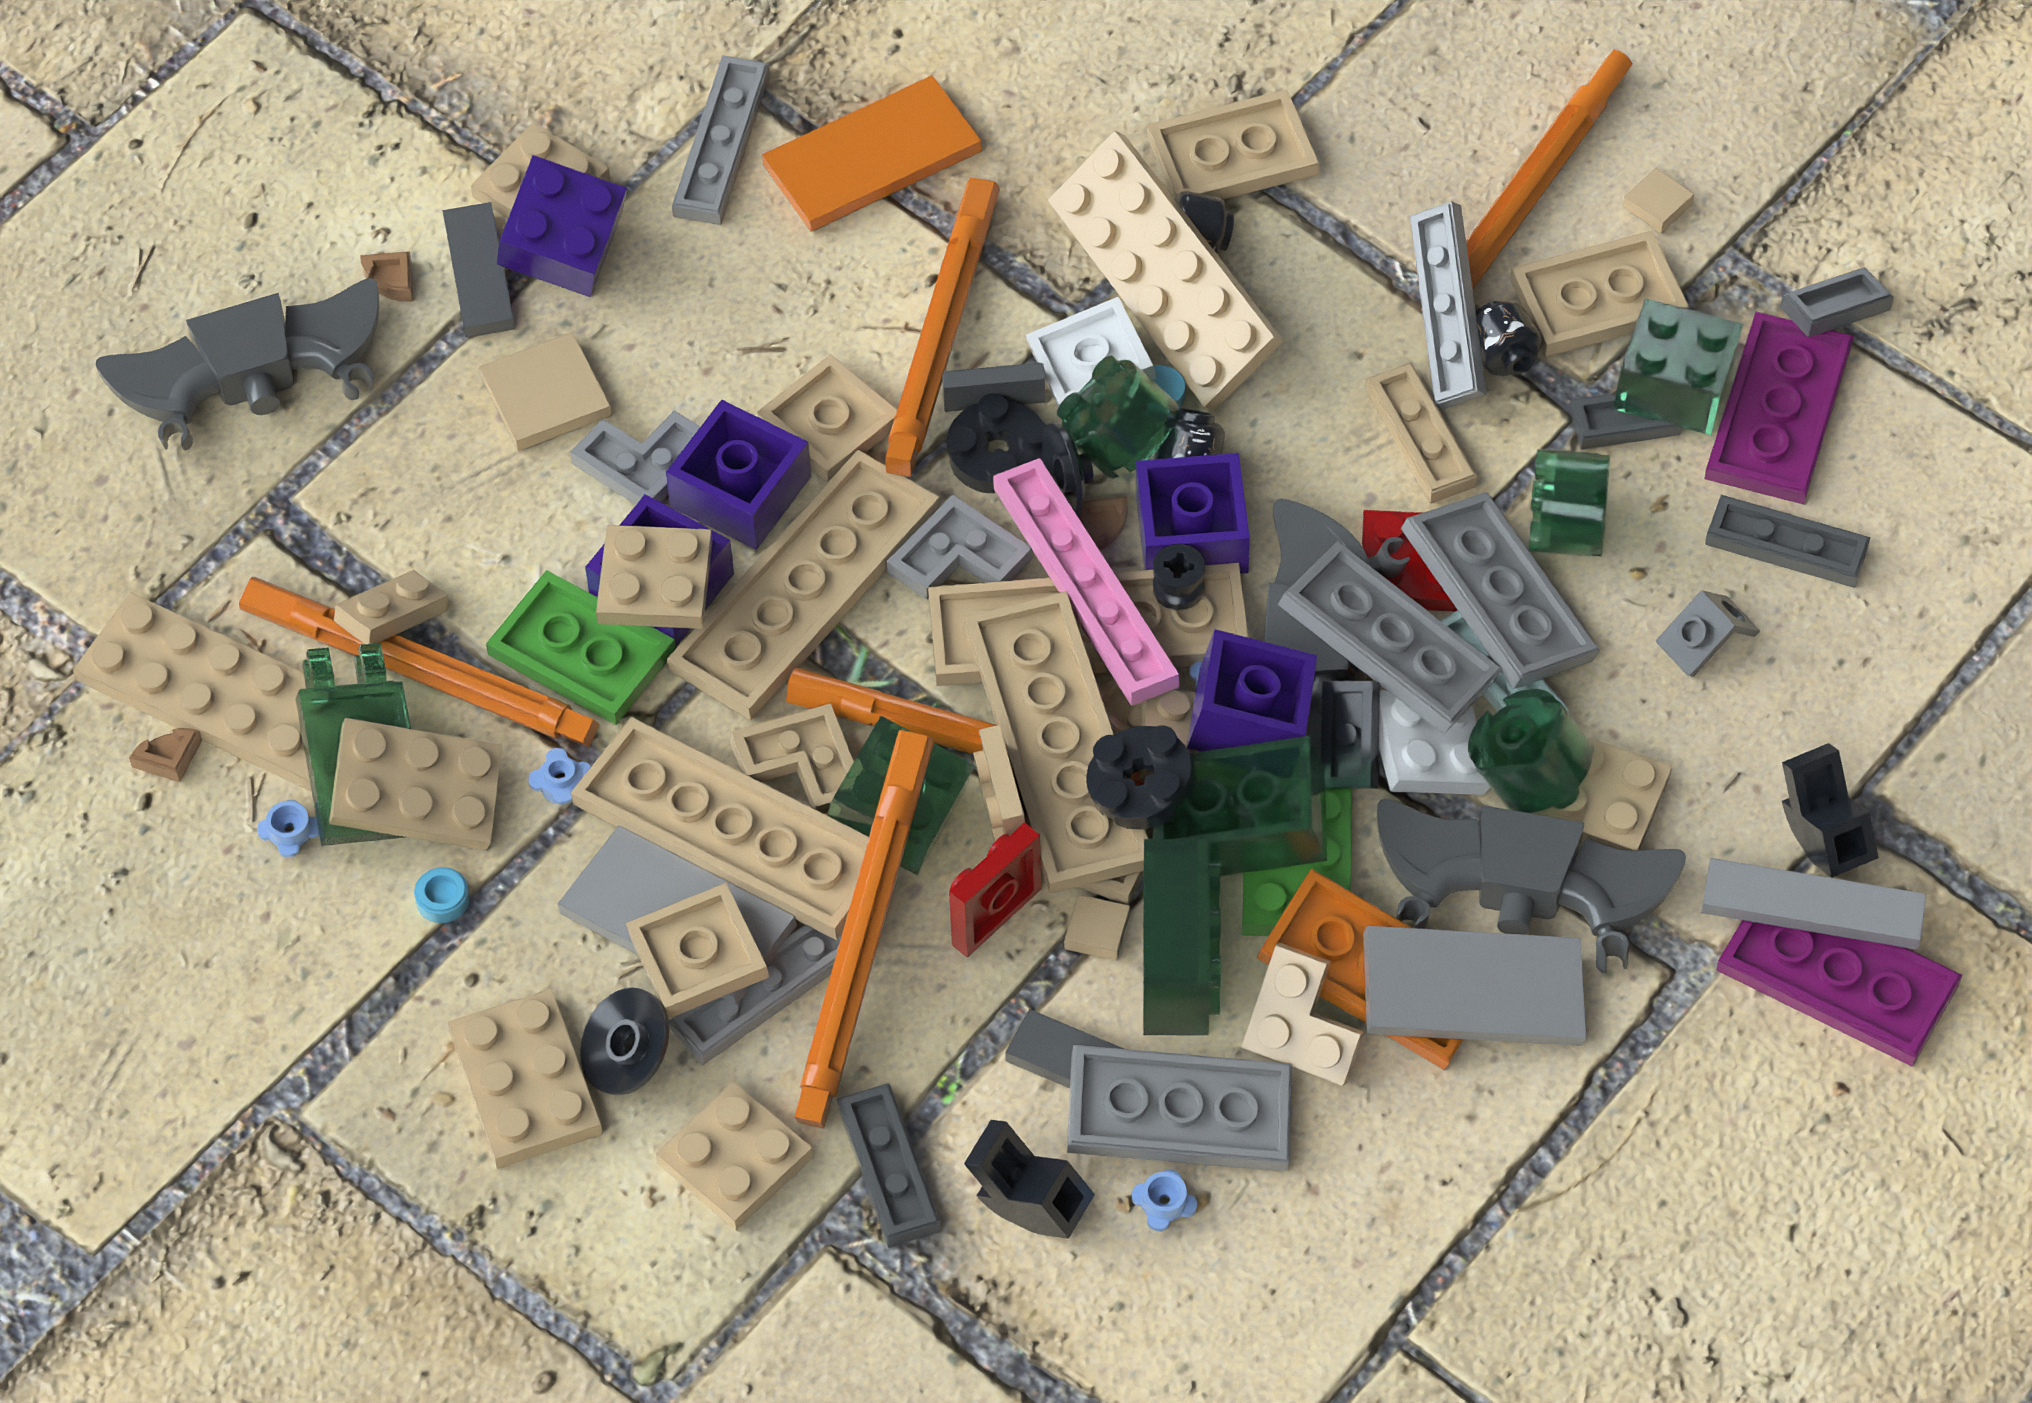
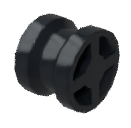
[1153,544,1205,610]

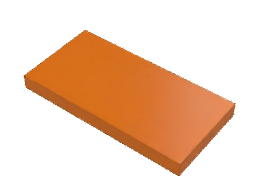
[762,75,982,232]
[1256,868,1463,1070]

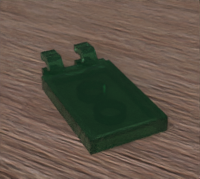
[295,643,411,846]

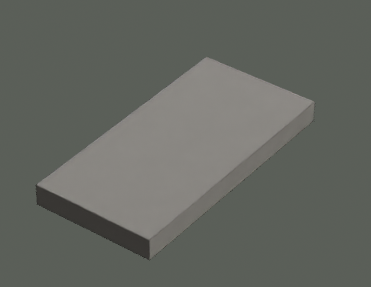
[1401,492,1600,689]
[1278,541,1503,735]
[557,826,797,1005]
[1363,926,1586,1046]
[1067,1045,1292,1172]

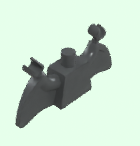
[95,278,380,451]
[1264,498,1410,775]
[1377,799,1686,973]

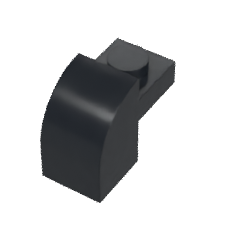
[1782,743,1879,878]
[964,1120,1095,1239]

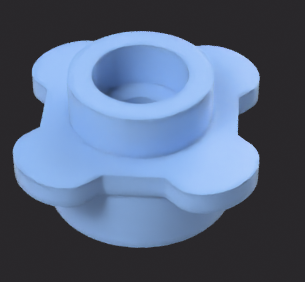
[528,748,591,805]
[257,800,322,858]
[1132,1170,1197,1231]

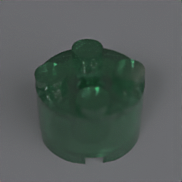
[1057,355,1178,478]
[1529,449,1610,557]
[1468,689,1594,813]

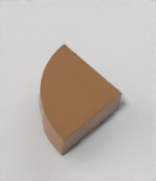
[360,251,413,302]
[1079,496,1127,550]
[129,728,202,782]

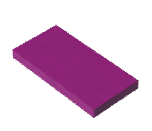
[1704,311,1854,505]
[1716,920,1963,1067]

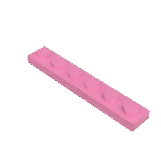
[993,458,1179,706]

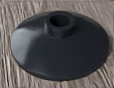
[1042,422,1094,519]
[580,987,670,1095]

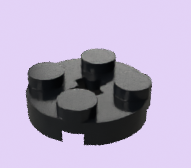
[947,394,1046,494]
[1086,725,1196,829]

